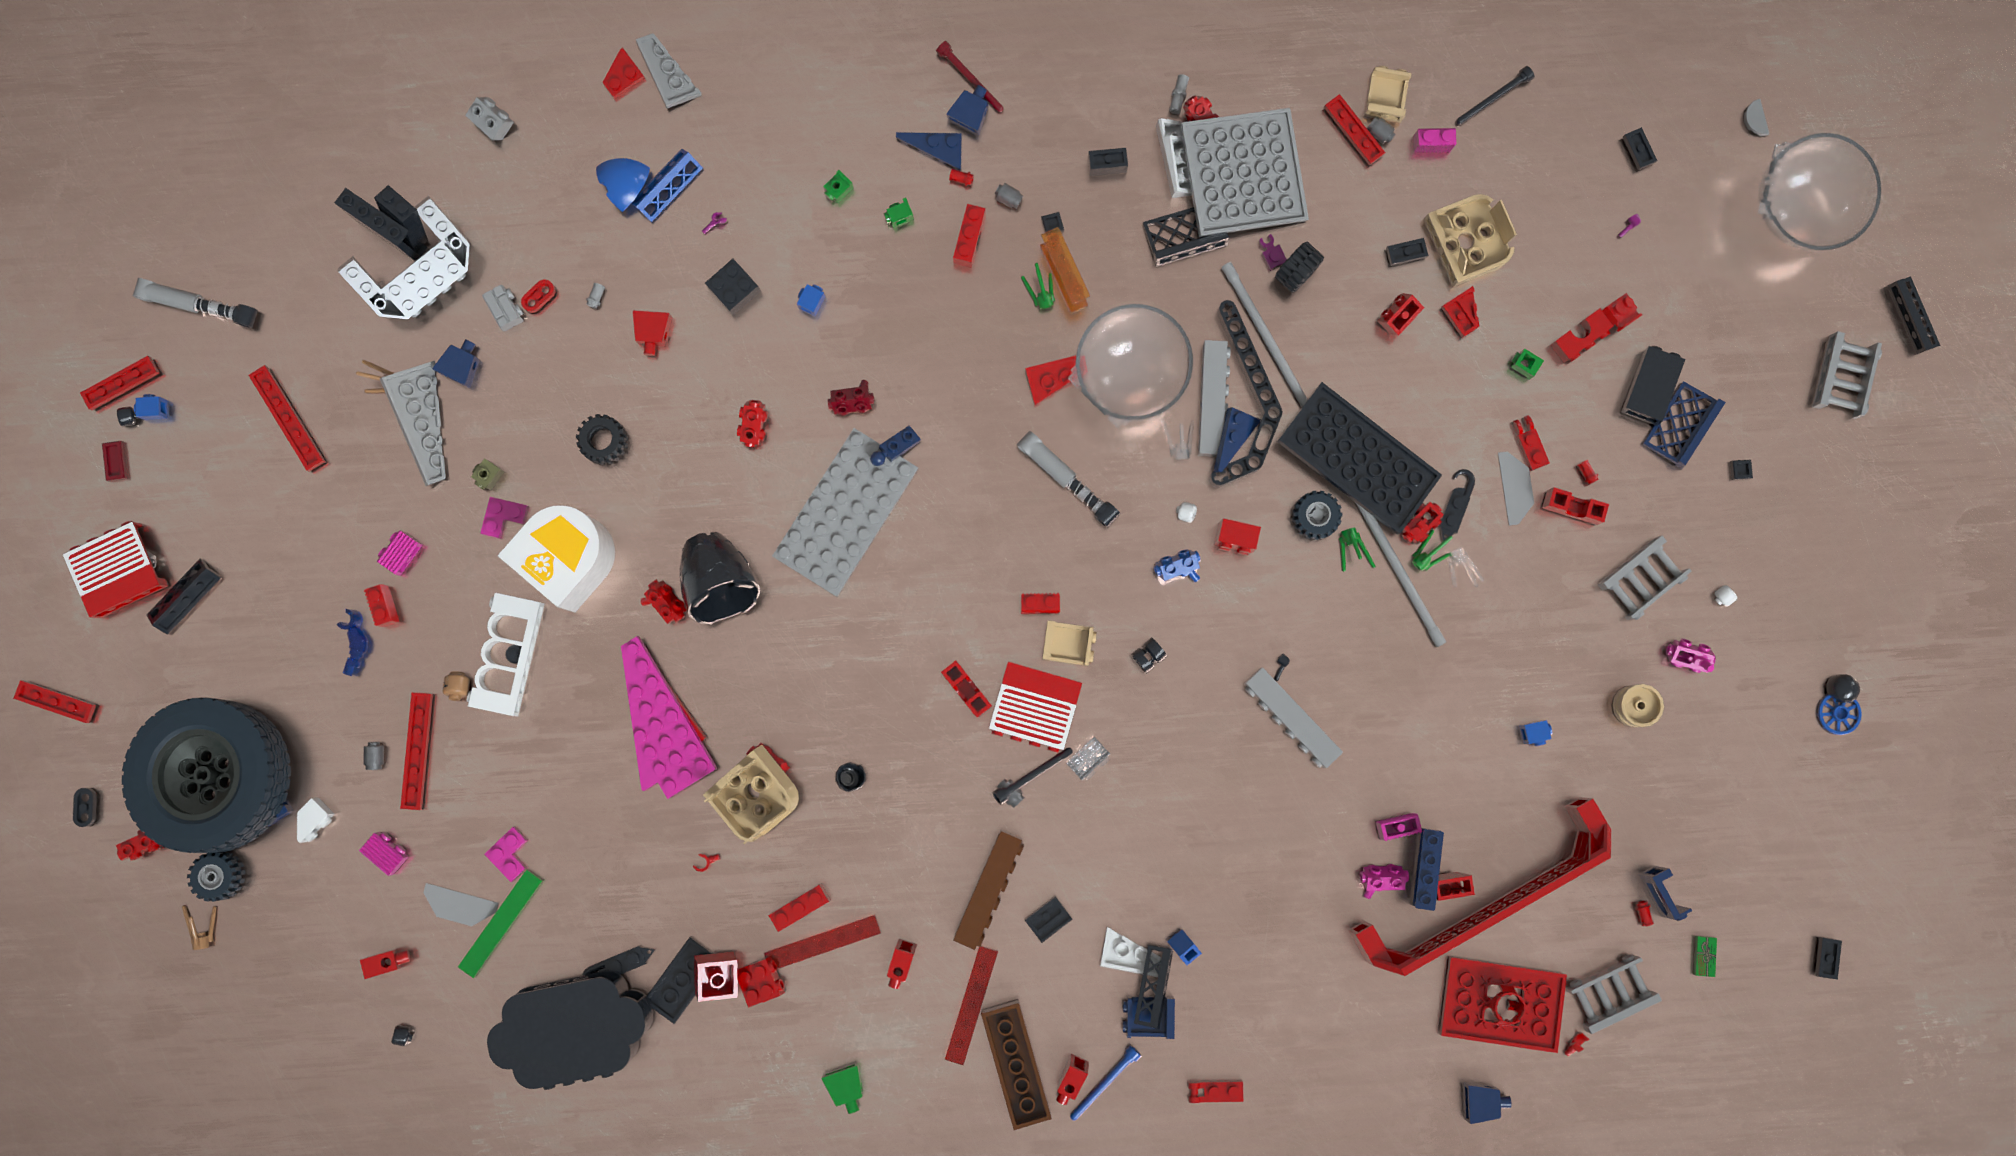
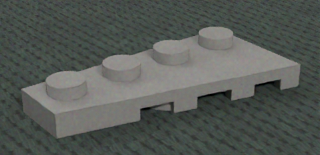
[636,33,701,108]

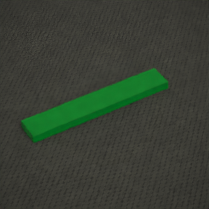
[458,869,544,978]

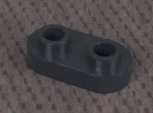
[73,788,97,827]

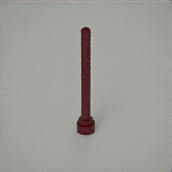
[936,41,1004,112]

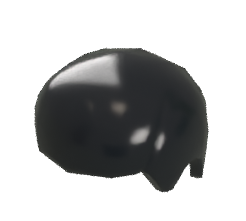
[1826,674,1860,703]
[835,762,866,792]

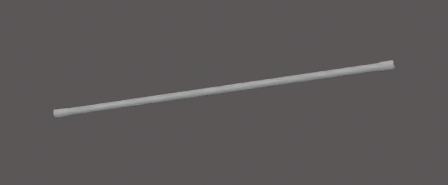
[1221,262,1446,647]

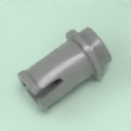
[586,283,605,308]

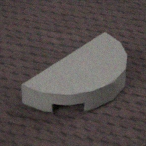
[1744,99,1769,136]

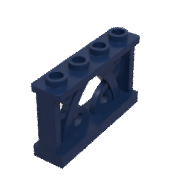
[1412,828,1444,911]

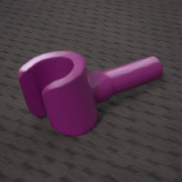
[702,212,727,234]
[1618,214,1641,238]

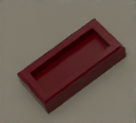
[102,441,128,482]

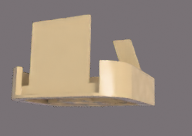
[1424,194,1517,287]
[703,745,799,844]

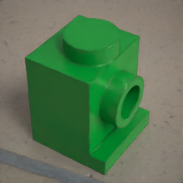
[823,170,854,203]
[883,198,914,228]
[1511,349,1544,380]

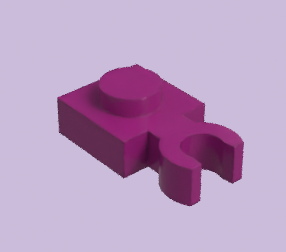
[1259,234,1287,270]

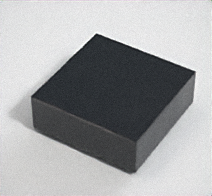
[1041,212,1064,236]
[1730,460,1753,480]

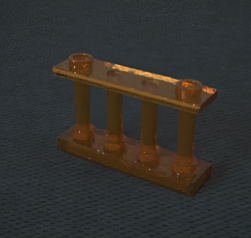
[1040,227,1090,314]

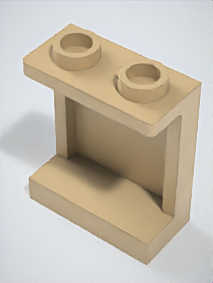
[1364,66,1411,123]
[1042,621,1097,666]

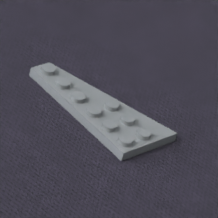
[380,361,446,486]

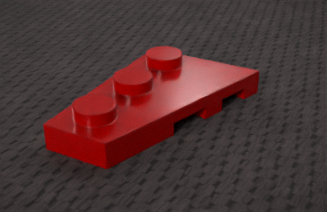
[1025,354,1085,405]

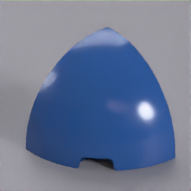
[596,158,650,212]

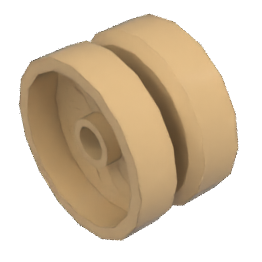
[1612,684,1664,727]

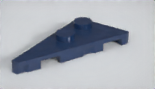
[896,132,962,171]
[1214,407,1261,472]

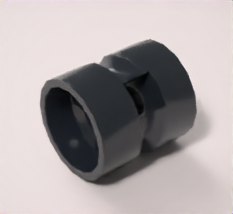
[1131,637,1167,674]

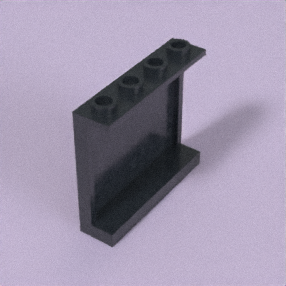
[334,187,430,261]

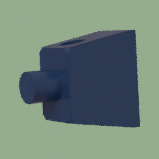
[946,85,989,135]
[432,339,479,388]
[1464,1082,1512,1124]

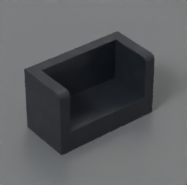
[1088,148,1128,176]

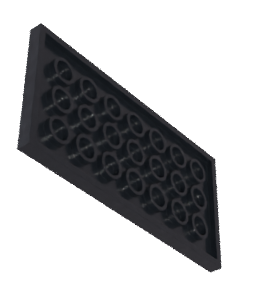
[1277,382,1442,535]

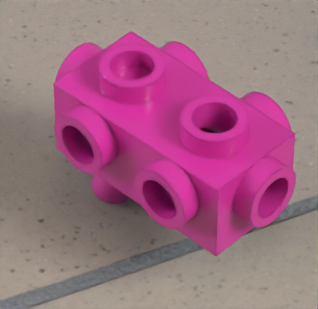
[1666,638,1716,673]
[1360,864,1409,899]

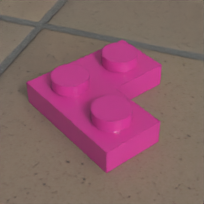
[480,497,529,539]
[484,826,528,882]

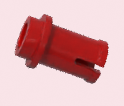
[949,168,974,187]
[1577,459,1599,485]
[1635,900,1654,927]

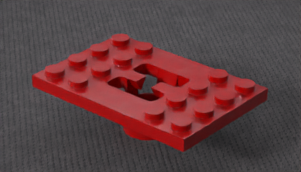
[1439,956,1567,1053]

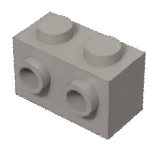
[465,97,514,140]

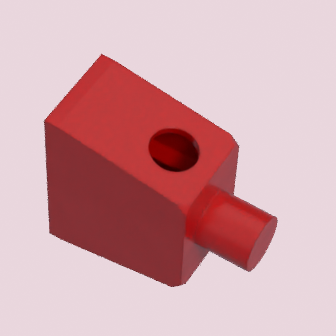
[633,310,672,356]
[1437,872,1475,901]
[887,939,917,989]
[360,949,411,979]
[1056,1054,1089,1105]

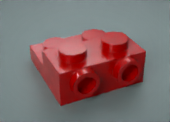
[737,956,785,1008]

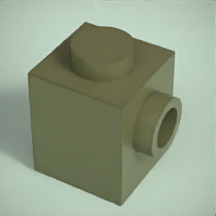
[471,458,504,490]

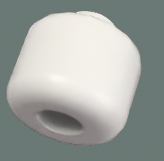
[1176,502,1197,523]
[1715,585,1737,607]

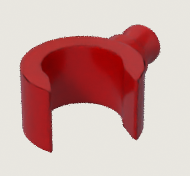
[693,854,720,872]
[1564,1032,1590,1057]

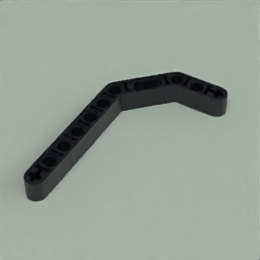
[1209,300,1283,488]

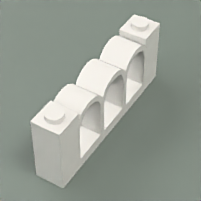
[467,593,544,716]

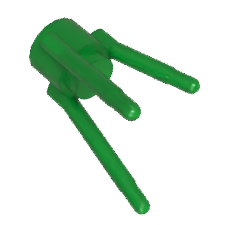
[1021,263,1055,309]
[1339,527,1376,572]
[1411,530,1453,572]

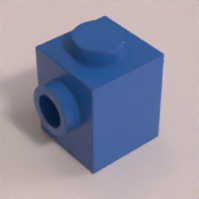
[797,284,825,316]
[134,394,167,420]
[1519,720,1552,746]
[1167,930,1202,965]

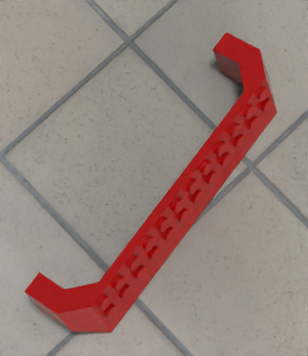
[1349,797,1611,976]

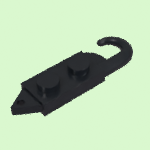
[1438,469,1475,542]
[582,945,655,975]

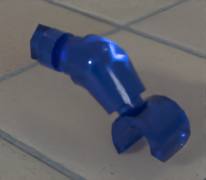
[337,609,369,676]

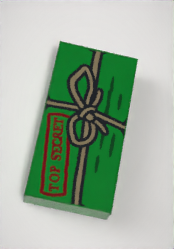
[1693,936,1717,977]

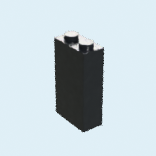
[374,185,428,252]
[1621,346,1686,426]

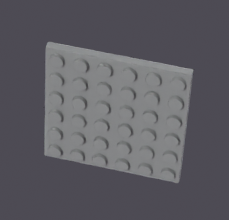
[1180,108,1309,237]

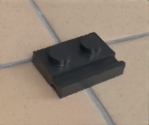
[1025,896,1073,943]

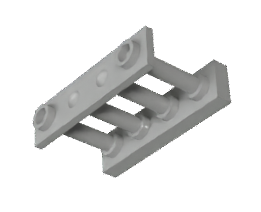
[1812,331,1882,419]
[1598,535,1692,620]
[1566,954,1662,1034]

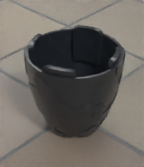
[679,532,760,624]

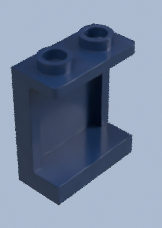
[1122,996,1175,1039]

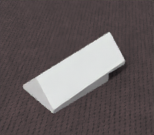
[1156,118,1192,198]

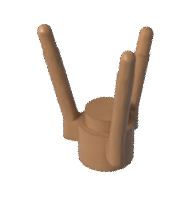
[356,360,394,393]
[182,905,217,950]

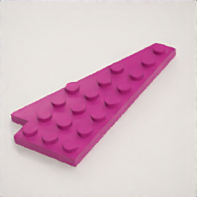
[621,636,718,799]

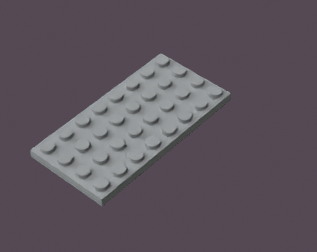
[772,428,919,597]

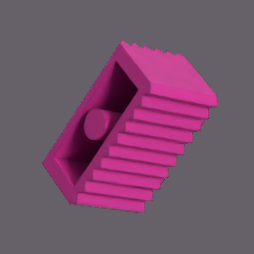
[1413,128,1457,153]
[377,530,423,576]
[1376,813,1422,841]
[359,832,408,876]

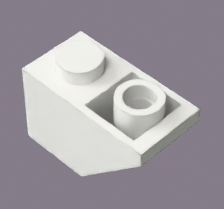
[297,798,334,843]

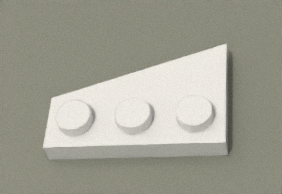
[1100,927,1161,977]

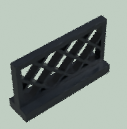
[1143,207,1229,267]

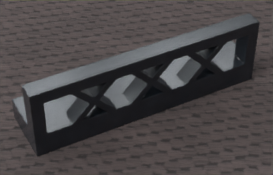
[1888,276,1941,354]
[147,558,221,635]
[1134,945,1173,1029]

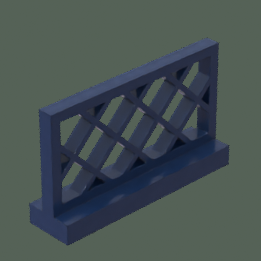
[1643,381,1726,470]

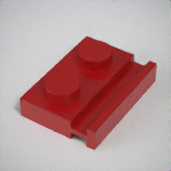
[1602,293,1643,332]

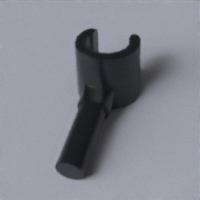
[1274,654,1290,681]

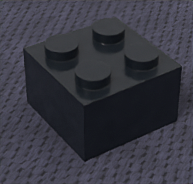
[705,258,761,316]

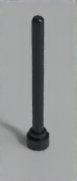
[1456,66,1535,125]
[992,747,1073,805]

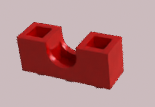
[953,204,986,268]
[1550,308,1614,363]
[1542,487,1609,525]
[941,660,992,718]
[768,883,831,932]

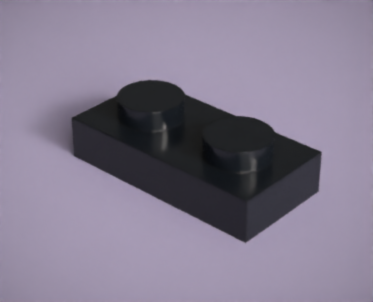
[1623,127,1658,170]
[1386,238,1429,266]
[1815,937,1842,980]

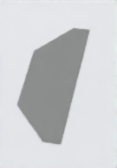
[1498,452,1534,525]
[423,883,499,926]

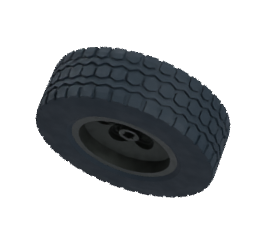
[121,697,291,853]

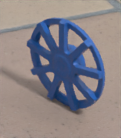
[1817,695,1862,735]

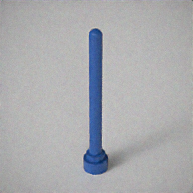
[1070,1045,1141,1121]

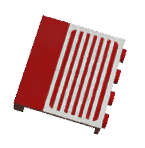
[63,521,168,618]
[989,662,1082,753]

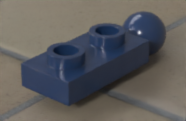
[870,425,921,466]

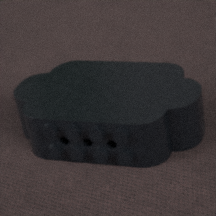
[487,970,653,1090]

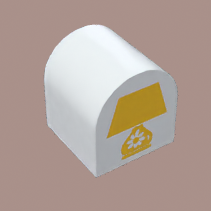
[498,506,615,612]

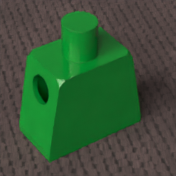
[822,1062,864,1114]

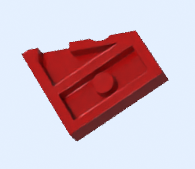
[602,47,645,100]
[1441,286,1480,338]

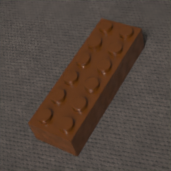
[953,829,1024,950]
[981,1000,1052,1130]

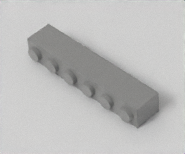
[1198,340,1231,457]
[1244,667,1343,768]

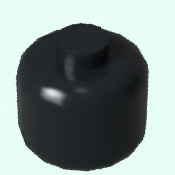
[117,406,139,427]
[505,645,522,664]
[391,1025,413,1046]

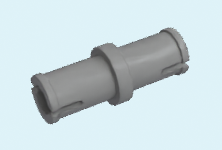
[1169,74,1189,114]

